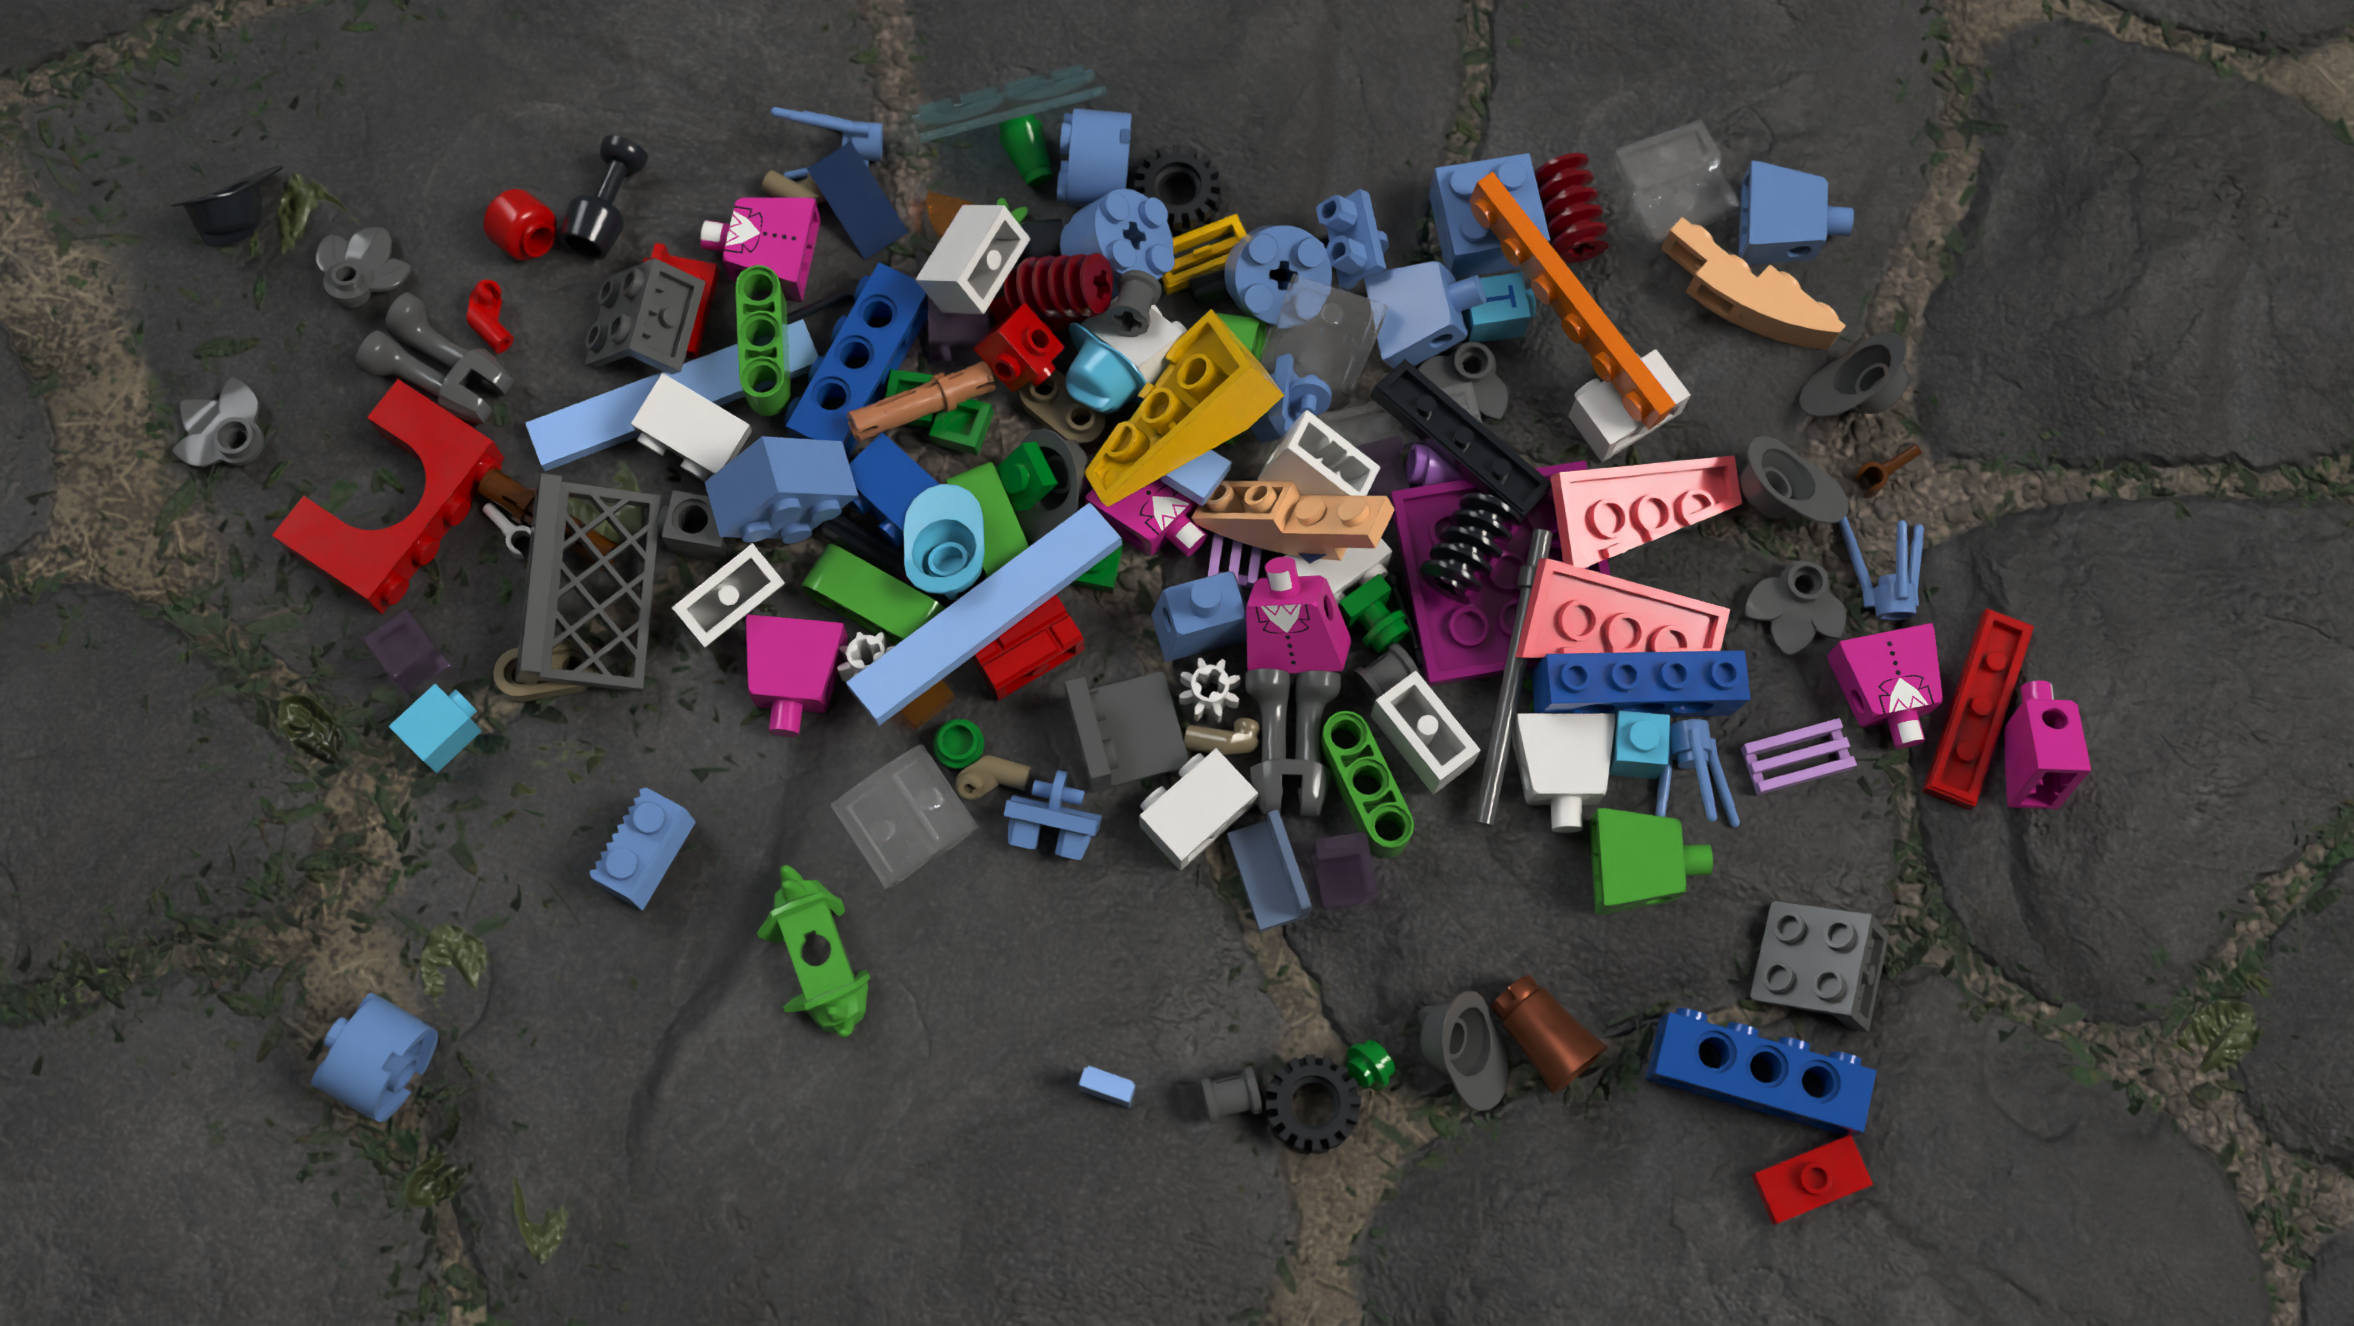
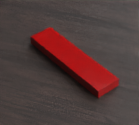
[1922,608,2034,810]

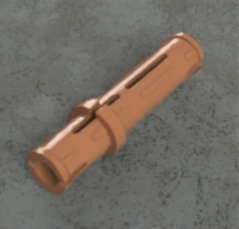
[846,361,996,442]

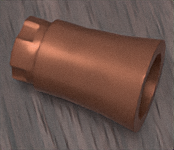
[1490,974,1608,1095]

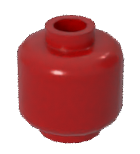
[483,188,557,261]

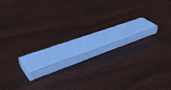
[525,319,818,471]
[846,502,1122,726]

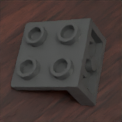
[585,258,705,375]
[1065,672,1189,793]
[1751,901,1889,1032]

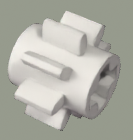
[837,632,895,681]
[1179,658,1240,722]

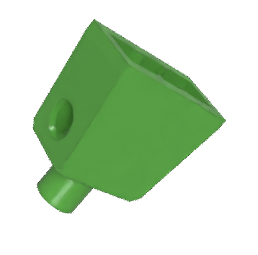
[1589,808,1713,915]

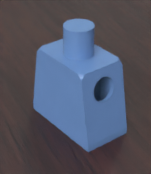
[1738,161,1854,265]
[1364,261,1486,369]
[1151,571,1247,662]

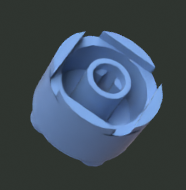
[1057,108,1132,208]
[1060,189,1175,301]
[1225,225,1332,325]
[311,993,438,1122]

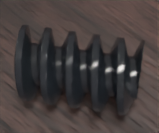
[1419,492,1522,605]

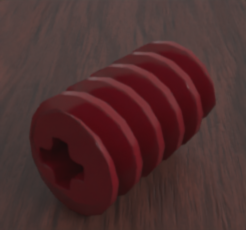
[1534,153,1609,264]
[1004,253,1114,319]

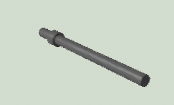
[1473,529,1553,827]

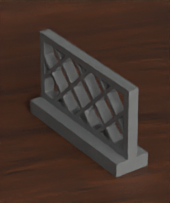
[515,473,661,692]

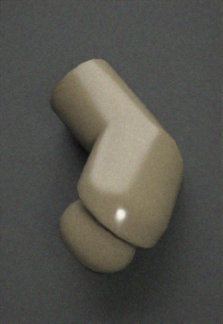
[761,170,827,204]
[1184,718,1261,755]
[956,755,1031,801]

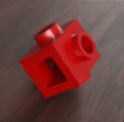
[973,303,1064,393]

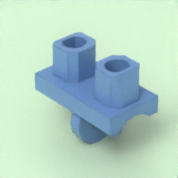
[1316,189,1389,290]
[1250,353,1332,444]
[1003,770,1102,860]

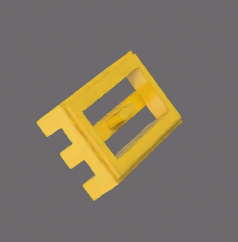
[1160,213,1247,295]

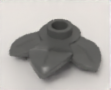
[315,227,412,308]
[1418,342,1508,420]
[173,377,264,467]
[1745,560,1846,656]

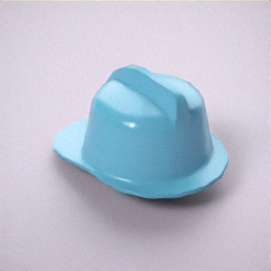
[1065,323,1147,414]
[904,484,985,600]

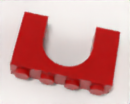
[272,379,505,614]

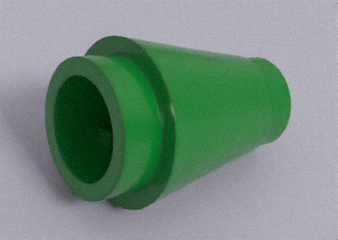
[998,111,1053,187]

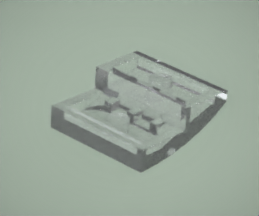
[1614,120,1740,245]
[1259,273,1389,395]
[830,745,979,889]

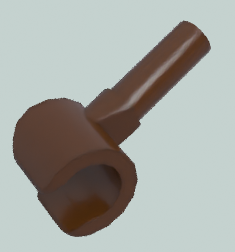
[1852,444,1922,498]

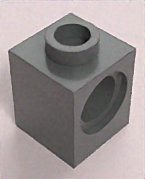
[658,490,734,563]

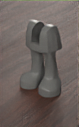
[355,292,515,425]
[1245,669,1341,817]

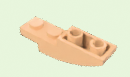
[1661,217,1846,350]
[1192,481,1395,561]

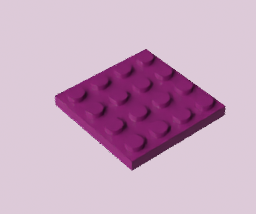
[1389,460,1611,687]

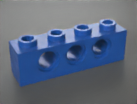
[784,262,934,460]
[1531,650,1751,717]
[1645,1008,1877,1137]

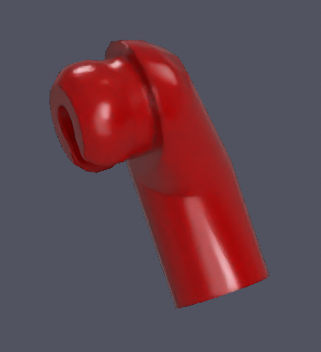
[466,279,514,354]

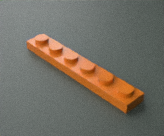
[1469,171,1676,430]

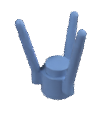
[771,107,883,180]
[1838,516,1924,621]
[1655,719,1740,828]

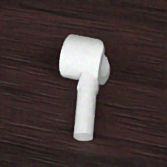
[483,502,531,559]

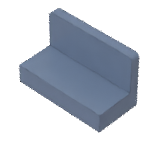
[1226,809,1311,933]

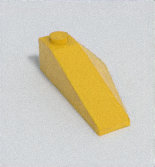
[1084,310,1285,507]

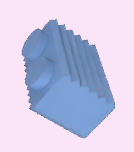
[590,788,696,911]

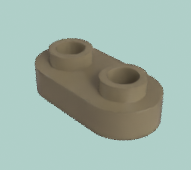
[1020,370,1106,450]
[493,639,599,702]

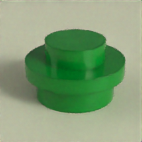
[1362,609,1410,654]
[933,719,984,770]
[1346,1040,1395,1091]

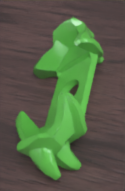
[757,865,870,1038]

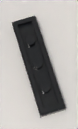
[1370,359,1552,520]

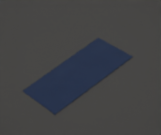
[807,142,908,259]

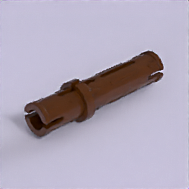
[478,467,620,571]

